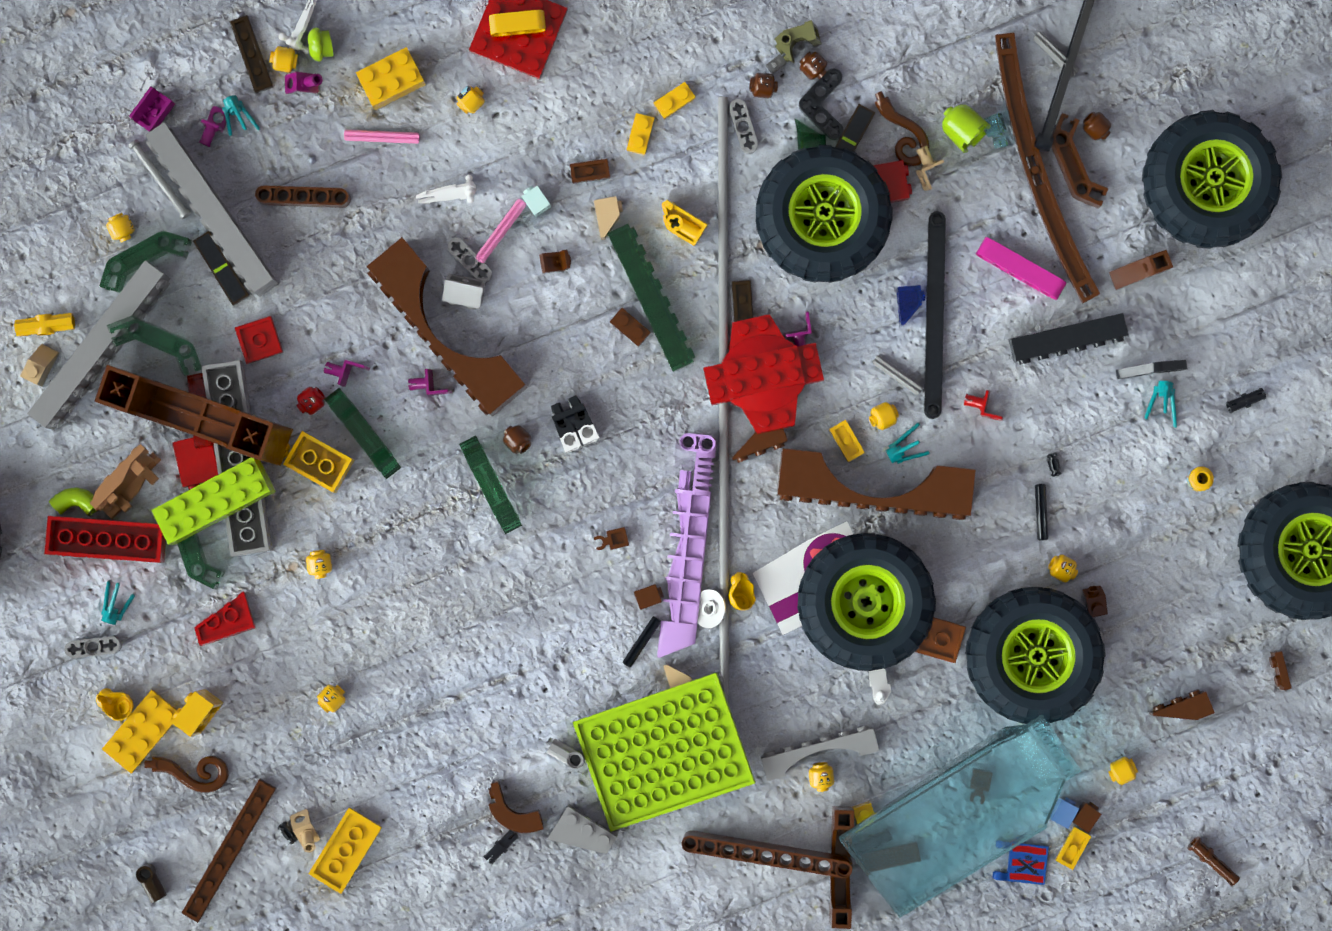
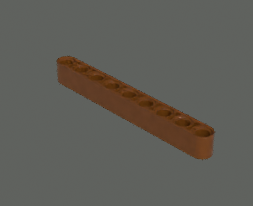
[681,831,853,878]

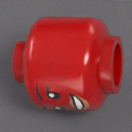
[296,387,326,415]

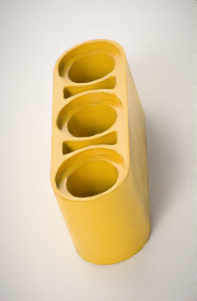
[489,10,546,37]

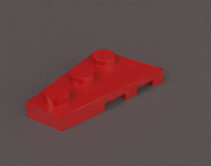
[194,591,256,646]

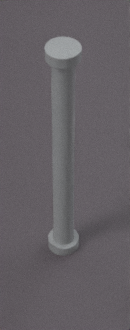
[128,139,191,220]

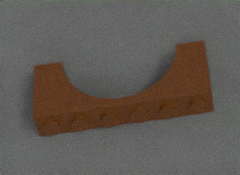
[829,806,854,929]

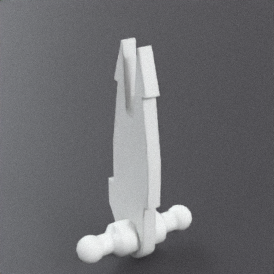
[279,0,317,54]
[416,174,477,204]
[869,669,891,705]

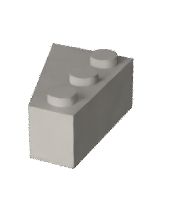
[548,805,618,854]

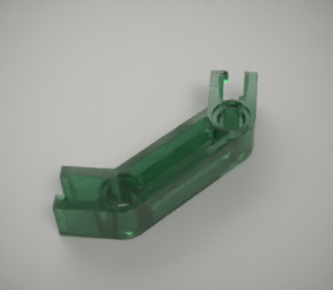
[99,231,192,293]
[106,316,202,376]
[324,388,401,479]
[459,435,523,534]
[177,493,225,589]

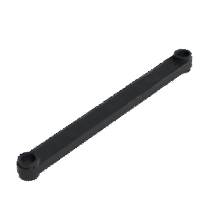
[1034,0,1095,152]
[924,211,946,419]

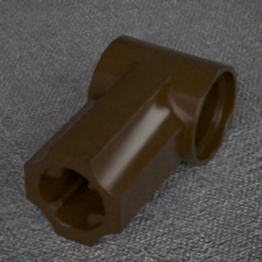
[136,863,167,903]

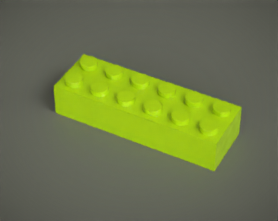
[151,457,276,545]

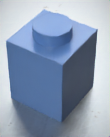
[1049,797,1079,829]

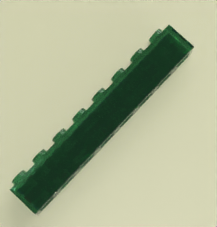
[607,224,695,373]

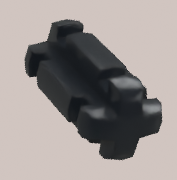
[1047,453,1061,477]
[278,821,298,845]

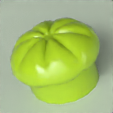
[308,27,333,62]

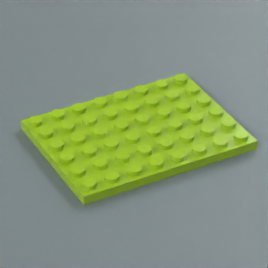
[573,672,756,832]

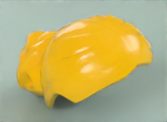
[728,572,756,611]
[96,688,134,721]

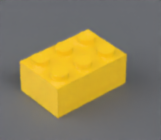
[355,47,426,110]
[283,431,355,493]
[172,689,224,737]

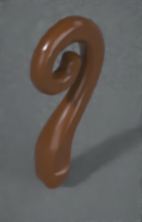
[875,91,930,166]
[144,756,229,793]

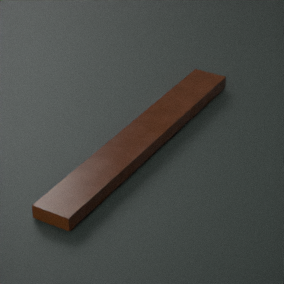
[182,779,277,923]

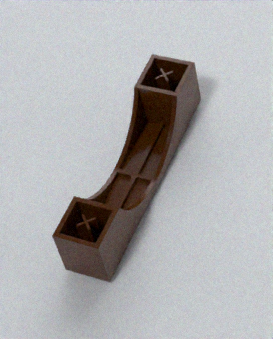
[366,237,528,417]
[94,365,293,466]
[776,448,976,520]

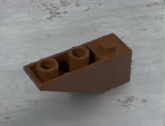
[1109,249,1173,290]
[732,429,788,463]
[1149,689,1215,720]

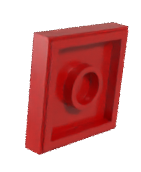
[235,316,284,364]

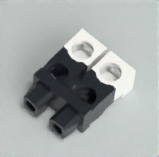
[551,395,600,454]

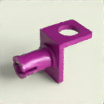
[285,72,323,94]
[199,106,230,147]
[785,310,812,347]
[324,360,370,387]
[408,369,453,395]

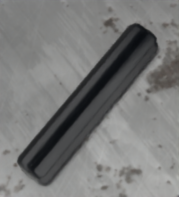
[1035,484,1048,541]
[623,616,661,667]

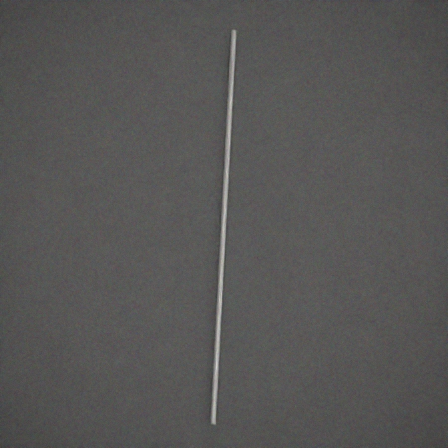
[718,97,729,704]

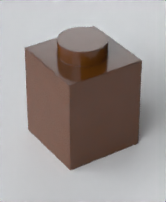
[634,584,664,610]
[1072,802,1102,833]

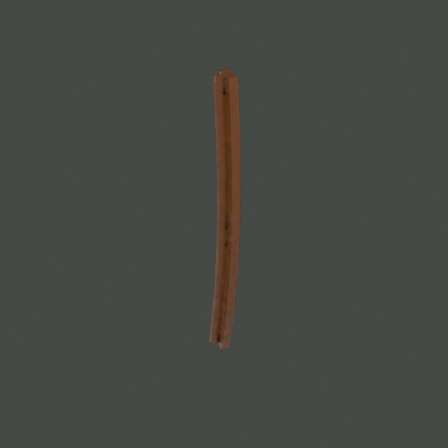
[995,33,1100,304]

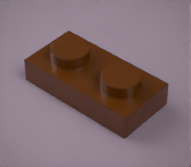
[570,159,610,184]
[610,308,651,347]
[1269,651,1292,690]

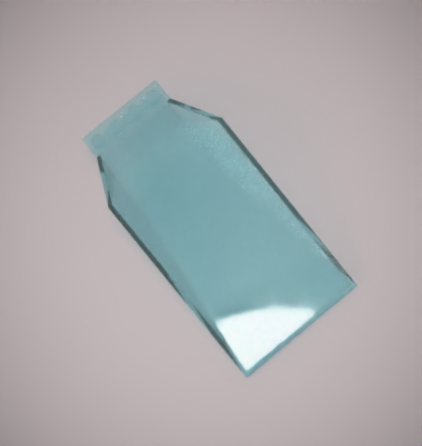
[839,714,1082,918]

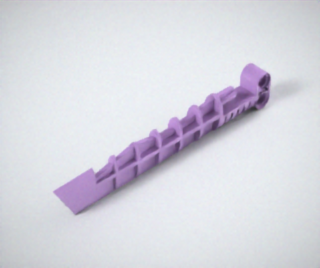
[657,433,717,658]

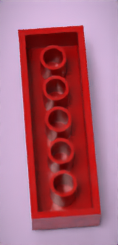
[44,516,166,563]

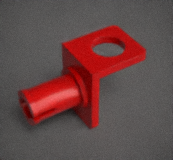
[964,390,1004,421]

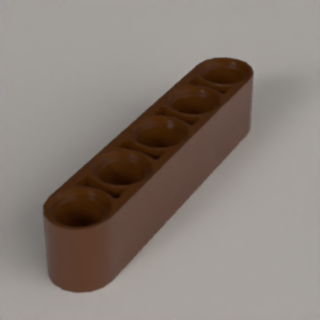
[255,185,351,208]

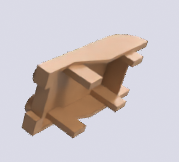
[90,444,161,519]

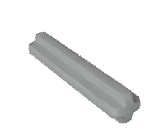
[1033,32,1079,77]
[873,355,923,395]

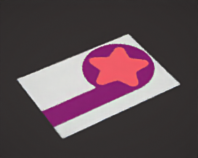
[753,522,879,635]

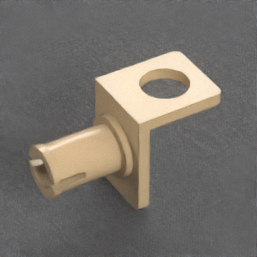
[916,145,944,191]
[290,809,320,853]

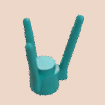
[222,95,260,136]
[1144,381,1177,428]
[885,423,930,464]
[101,581,135,625]

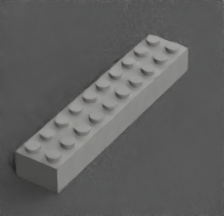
[145,122,279,297]
[27,260,171,430]
[202,360,273,557]

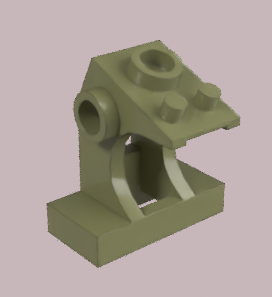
[774,20,822,64]

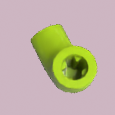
[49,487,99,516]

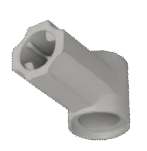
[547,738,585,769]

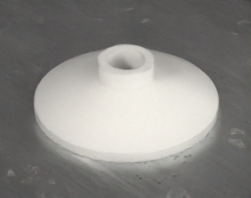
[697,590,726,628]

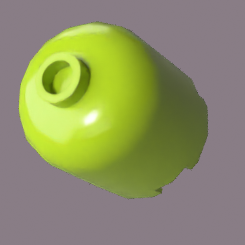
[942,104,991,153]

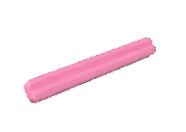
[344,130,420,144]
[476,199,526,263]

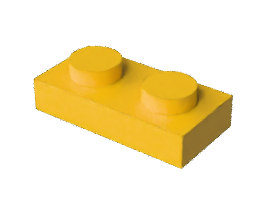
[654,82,696,119]
[626,113,654,155]
[829,420,865,462]
[1055,826,1091,870]

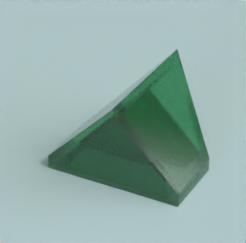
[795,119,826,150]

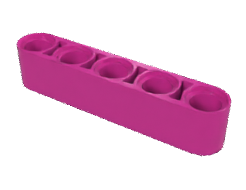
[976,237,1067,300]

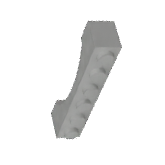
[761,725,879,781]

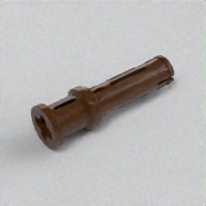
[1187,836,1240,886]

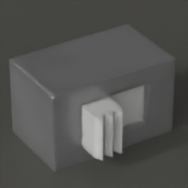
[766,54,786,75]

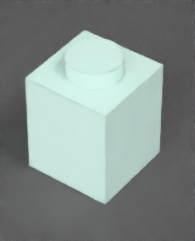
[522,186,551,218]

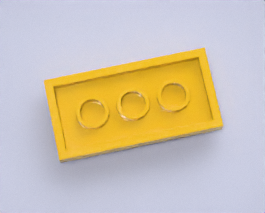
[102,689,177,774]
[308,807,382,894]

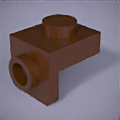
[539,249,571,274]
[1082,586,1108,617]

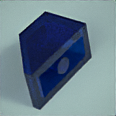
[896,285,925,327]

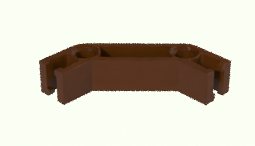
[1051,113,1108,209]

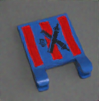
[992,840,1049,885]

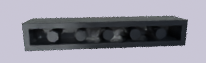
[1009,313,1128,365]

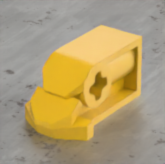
[662,200,708,246]

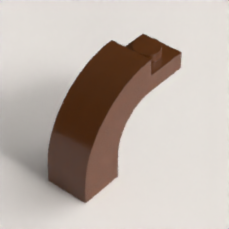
[488,781,544,833]

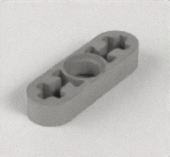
[729,99,758,154]
[448,238,492,283]
[65,636,122,658]

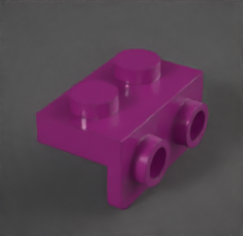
[129,86,176,132]

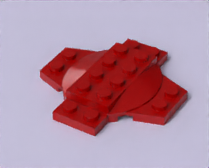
[703,314,824,434]

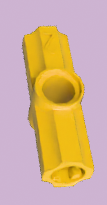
[14,313,75,337]

